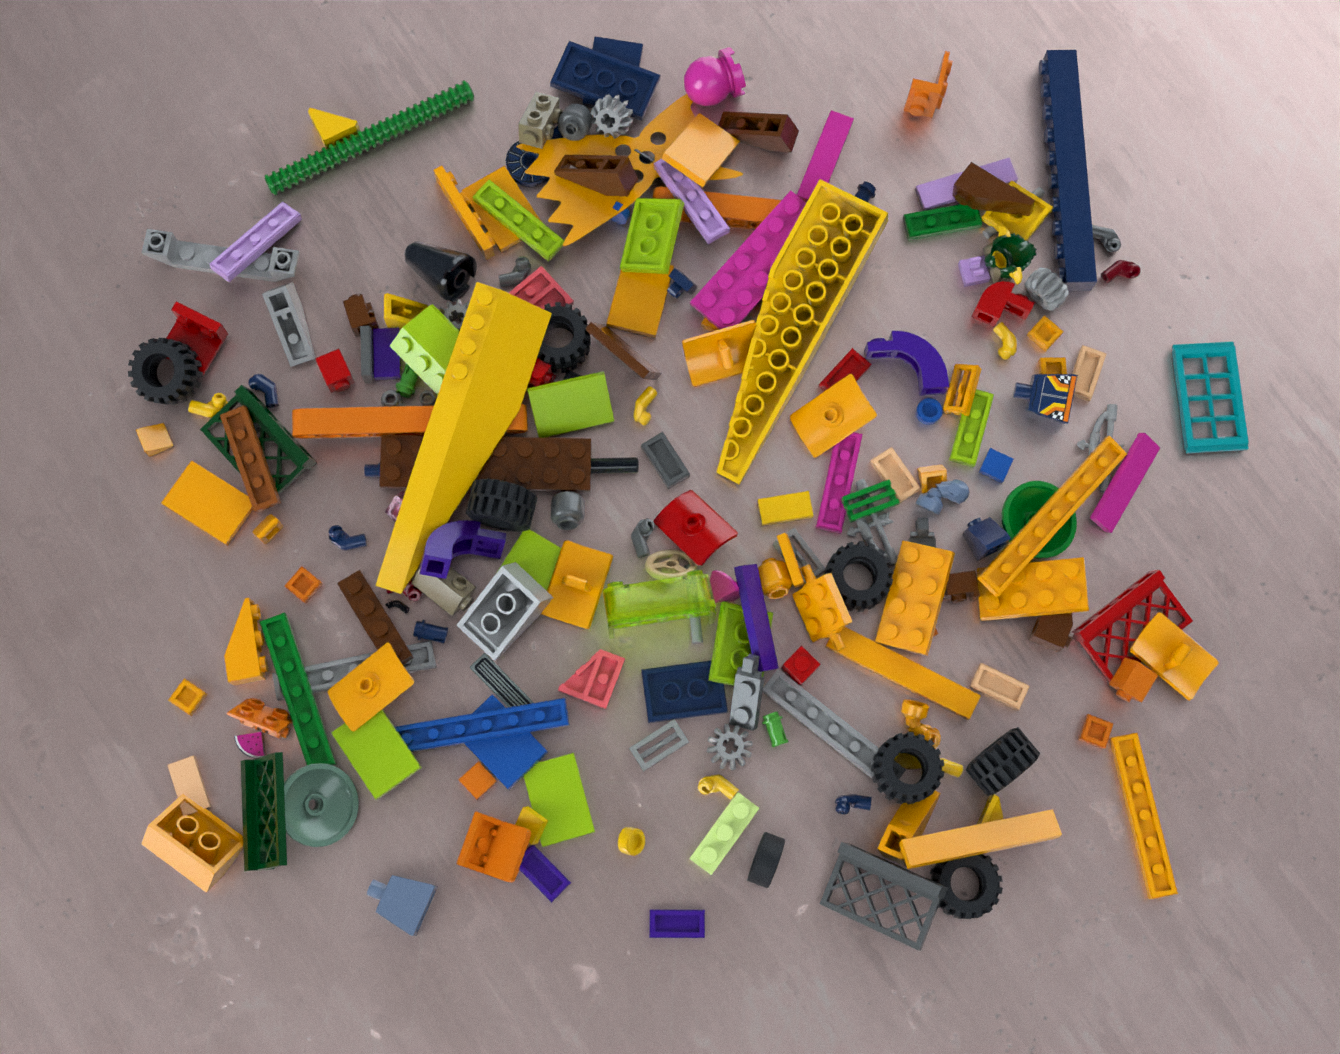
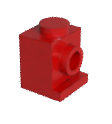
[527,358,557,388]

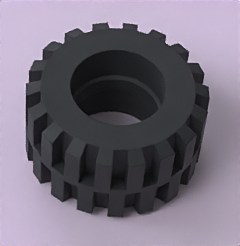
[537,302,591,373]
[128,338,203,405]
[465,479,538,532]
[824,541,893,612]
[966,727,1040,796]
[871,732,944,805]
[930,854,1003,919]

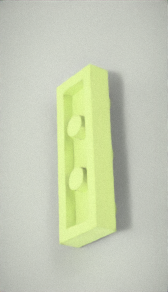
[689,792,759,875]

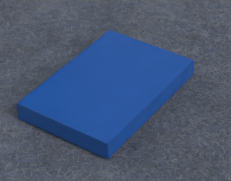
[464,694,548,790]

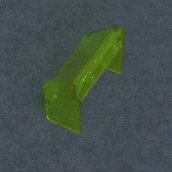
[603,570,717,639]

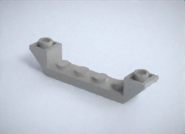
[142,229,300,282]

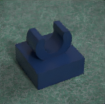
[667,268,698,299]

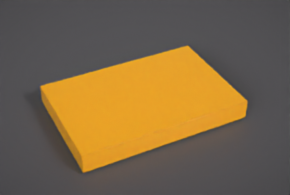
[661,113,740,187]
[461,166,542,253]
[606,265,674,338]
[161,460,253,546]

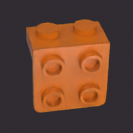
[904,51,953,118]
[456,811,531,883]

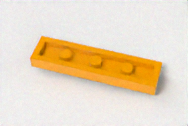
[433,165,496,260]

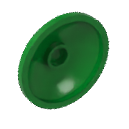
[1001,481,1077,559]

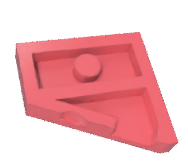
[509,266,574,309]
[558,649,625,709]

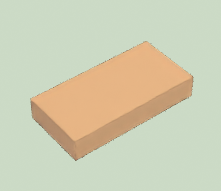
[1072,345,1107,401]
[869,447,921,504]
[969,663,1030,711]
[167,755,212,816]

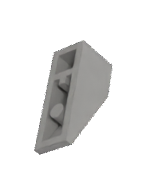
[262,282,315,367]

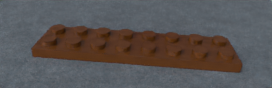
[379,435,591,492]

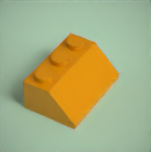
[141,794,243,893]

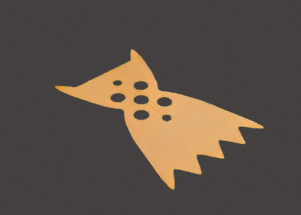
[516,94,743,246]

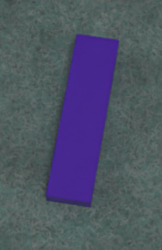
[734,564,779,672]

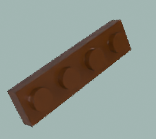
[337,570,414,664]

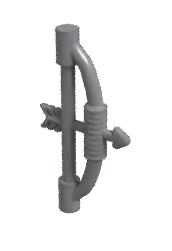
[1077,404,1125,493]
[847,479,898,566]

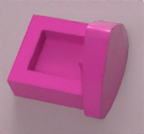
[710,570,740,603]

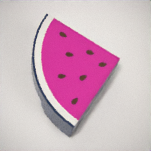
[234,732,266,759]

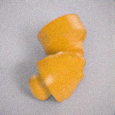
[901,699,941,749]

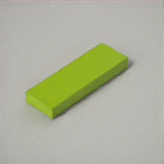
[949,389,994,468]

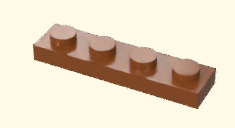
[220,405,281,513]

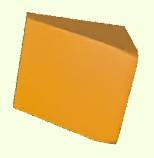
[136,423,174,457]
[917,464,947,494]
[252,514,283,544]

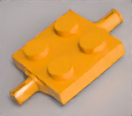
[792,564,852,652]

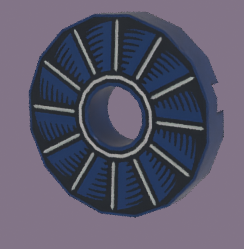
[505,141,550,187]

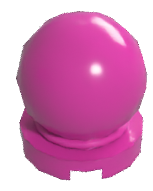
[684,47,746,106]

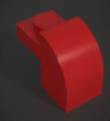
[971,281,1035,327]

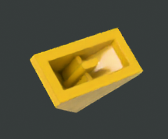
[308,107,360,148]
[384,293,428,330]

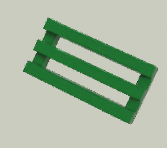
[841,479,900,523]

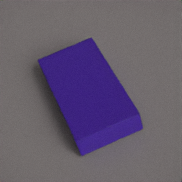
[373,328,401,380]
[519,845,571,903]
[649,910,705,938]

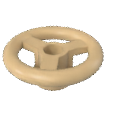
[645,549,698,585]

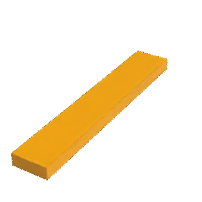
[825,627,981,720]
[1109,733,1178,899]
[899,809,1062,869]

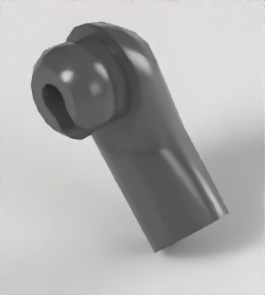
[1092,225,1121,252]
[631,518,655,558]

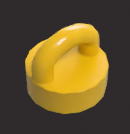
[618,827,645,856]

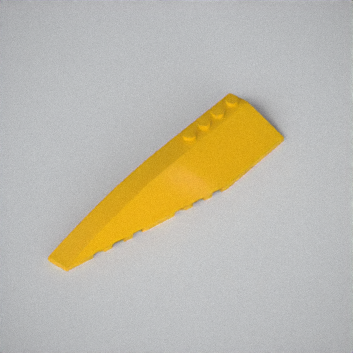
[716,179,888,485]
[375,282,552,594]

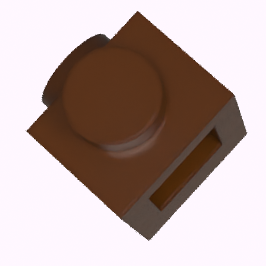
[343,294,379,337]
[943,570,980,603]

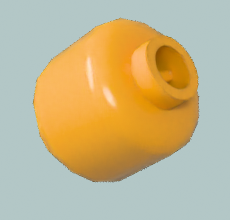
[758,558,793,599]

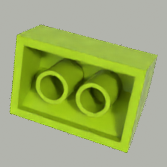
[390,304,459,395]

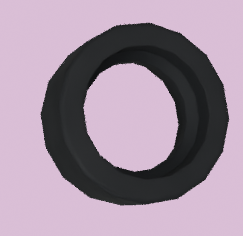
[747,832,785,888]

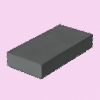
[360,326,375,383]
[641,432,690,489]

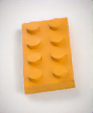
[875,540,955,656]
[977,557,1089,621]

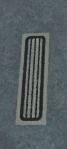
[470,653,534,707]

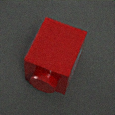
[315,348,355,393]
[781,645,821,686]

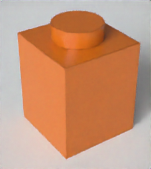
[1109,658,1158,703]

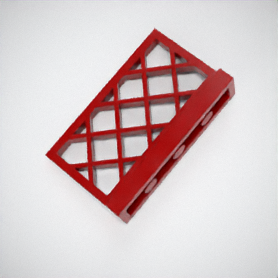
[1072,570,1193,683]

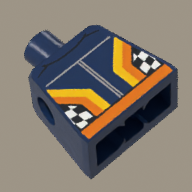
[1013,374,1078,424]

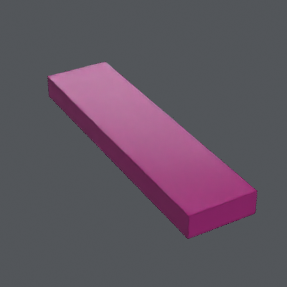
[797,110,854,203]
[816,432,863,534]
[1090,433,1160,533]

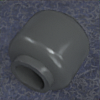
[557,104,592,141]
[551,490,585,530]

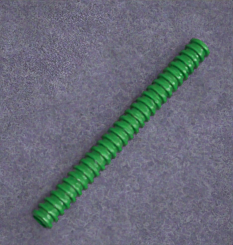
[264,80,475,196]

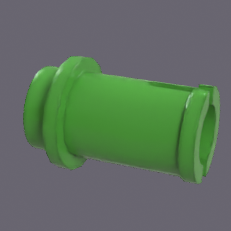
[395,363,418,398]
[762,711,789,747]

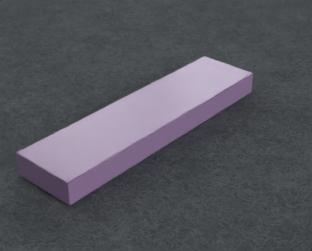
[915,158,1018,211]
[653,159,730,244]
[210,201,302,282]

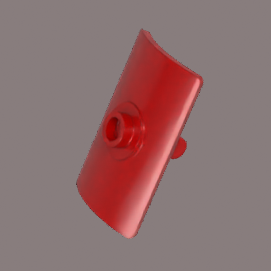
[654,490,738,566]

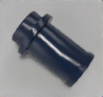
[855,181,876,202]
[413,619,448,644]

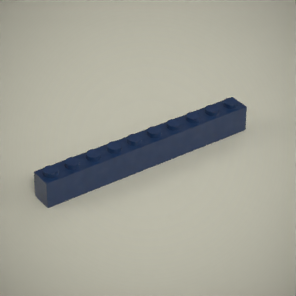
[1039,50,1097,291]

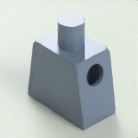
[367,875,438,936]

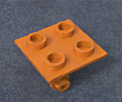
[227,698,293,739]

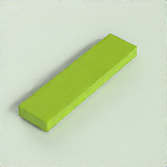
[472,180,565,262]

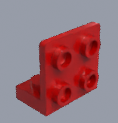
[165,301,228,376]

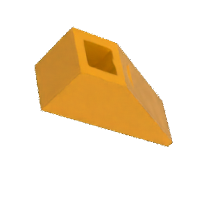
[224,597,269,686]
[877,791,941,867]

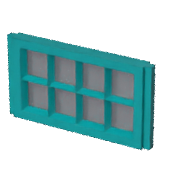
[1172,342,1249,454]

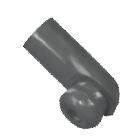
[498,256,531,287]

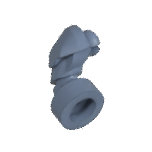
[915,479,969,515]

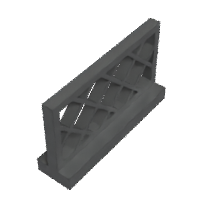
[820,842,948,951]

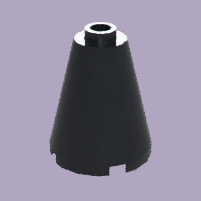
[404,241,477,302]

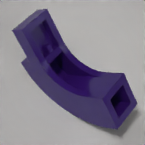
[864,331,949,396]
[420,520,506,579]

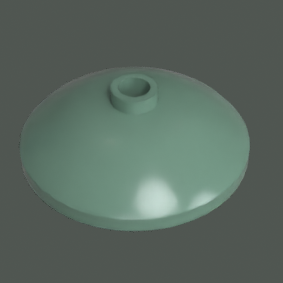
[284,763,359,847]

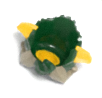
[983,226,1037,284]

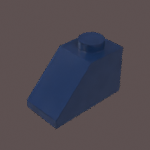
[962,517,1011,561]

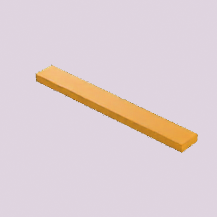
[977,435,1127,597]

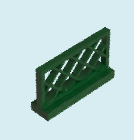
[200,385,317,495]
[240,752,287,872]

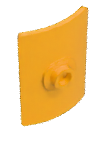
[682,320,756,387]
[790,374,877,457]
[541,540,613,629]
[1130,612,1219,701]
[328,642,414,732]

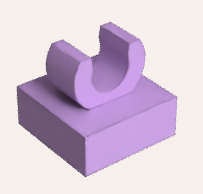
[958,255,990,287]

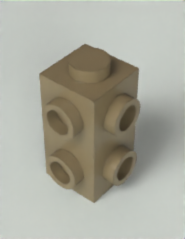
[518,92,562,149]
[412,566,476,616]

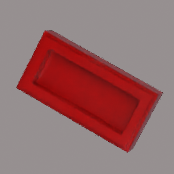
[818,348,872,391]

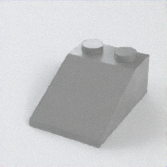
[457,562,553,661]

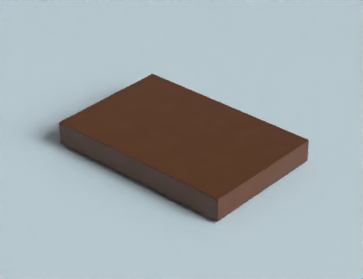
[586,322,661,380]

